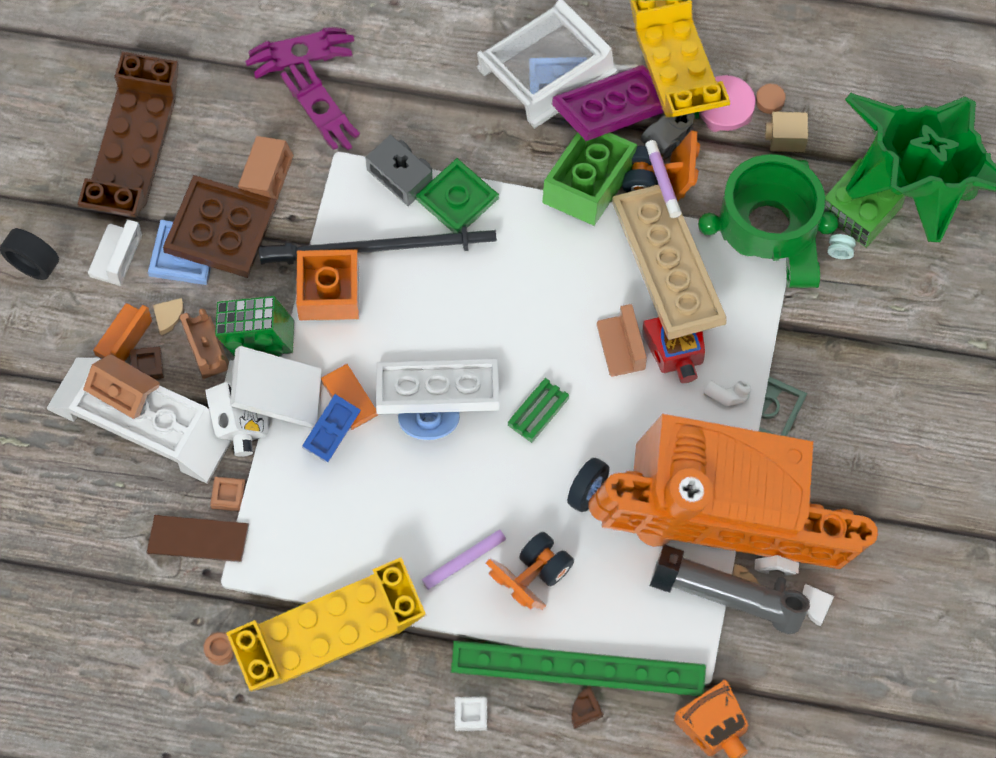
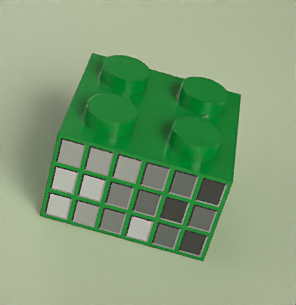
[215,296,294,357]

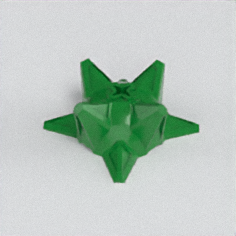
[845,93,996,242]

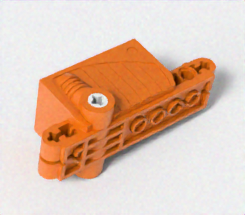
[588,414,878,569]

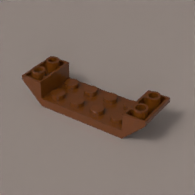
[77,51,179,217]

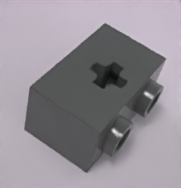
[365,134,433,206]

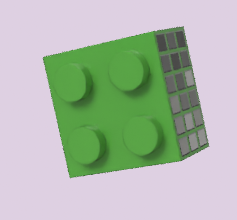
[824,158,905,248]

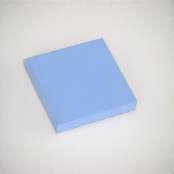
[148,220,211,285]

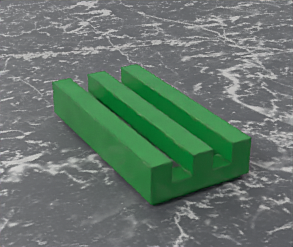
[508,377,569,443]

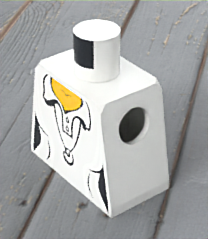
[206,382,269,457]

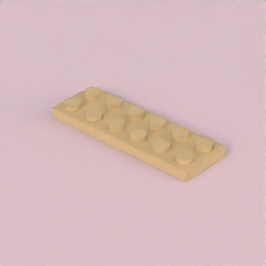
[612,184,726,340]

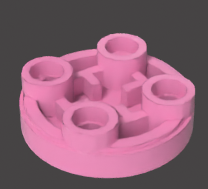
[699,75,755,132]

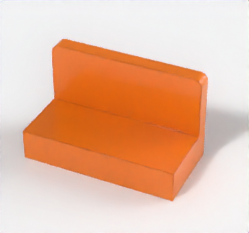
[93,303,152,362]

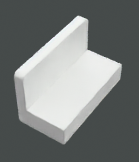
[88,219,142,286]

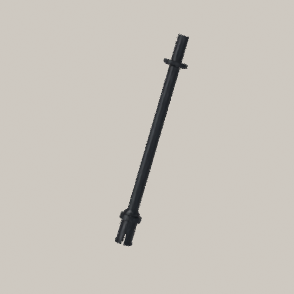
[259,225,497,265]

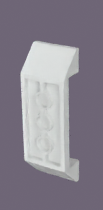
[47,357,232,484]

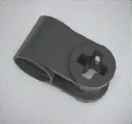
[640,113,695,160]

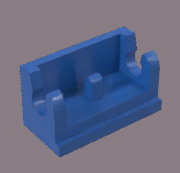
[302,394,361,462]

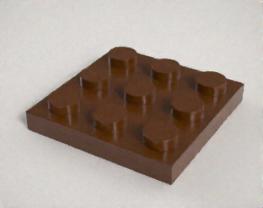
[163,175,277,278]

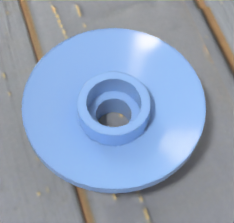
[398,412,460,440]

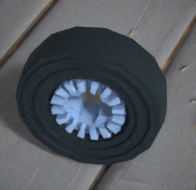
[567,458,610,512]

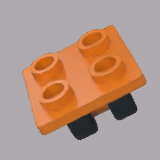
[622,130,700,202]
[486,532,574,610]

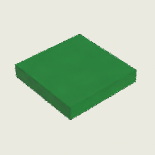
[416,158,499,233]

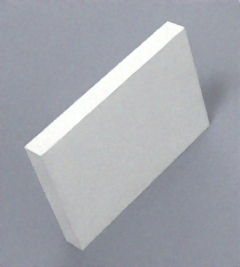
[230,346,322,428]

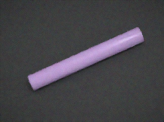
[421,529,506,590]

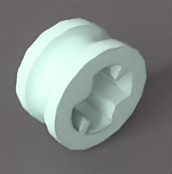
[827,234,856,259]

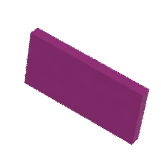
[552,65,664,141]

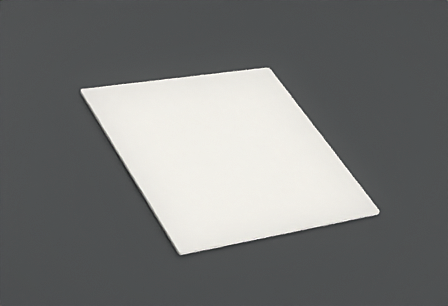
[221,152,786,686]

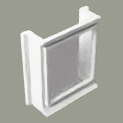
[477,0,618,128]

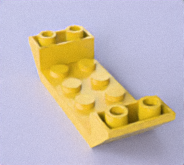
[630,0,730,117]
[226,557,426,692]

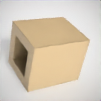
[765,112,808,152]

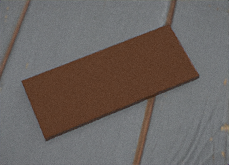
[147,515,249,562]

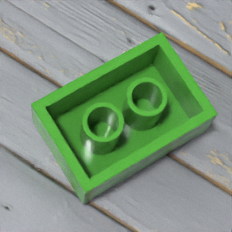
[542,132,637,226]

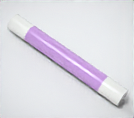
[645,140,681,218]

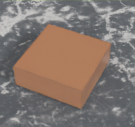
[210,477,246,511]

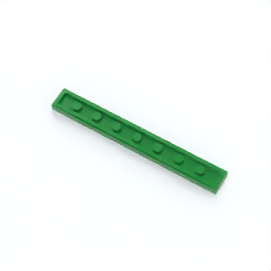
[451,641,706,696]

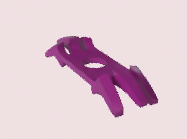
[245,27,355,79]
[280,59,360,150]

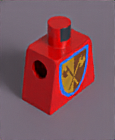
[642,317,705,383]

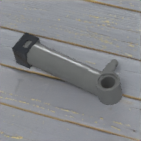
[649,544,810,634]

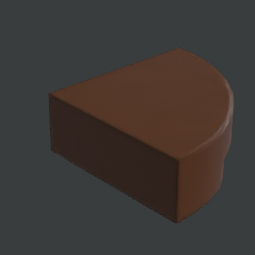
[571,686,603,729]

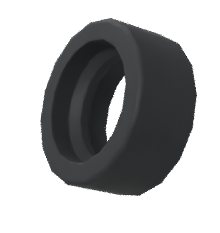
[0,228,59,280]

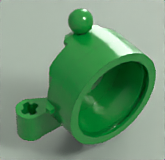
[698,154,839,288]

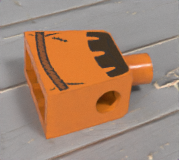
[674,680,748,758]

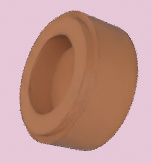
[756,84,786,114]
[204,632,235,665]

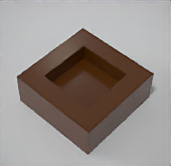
[130,346,164,379]

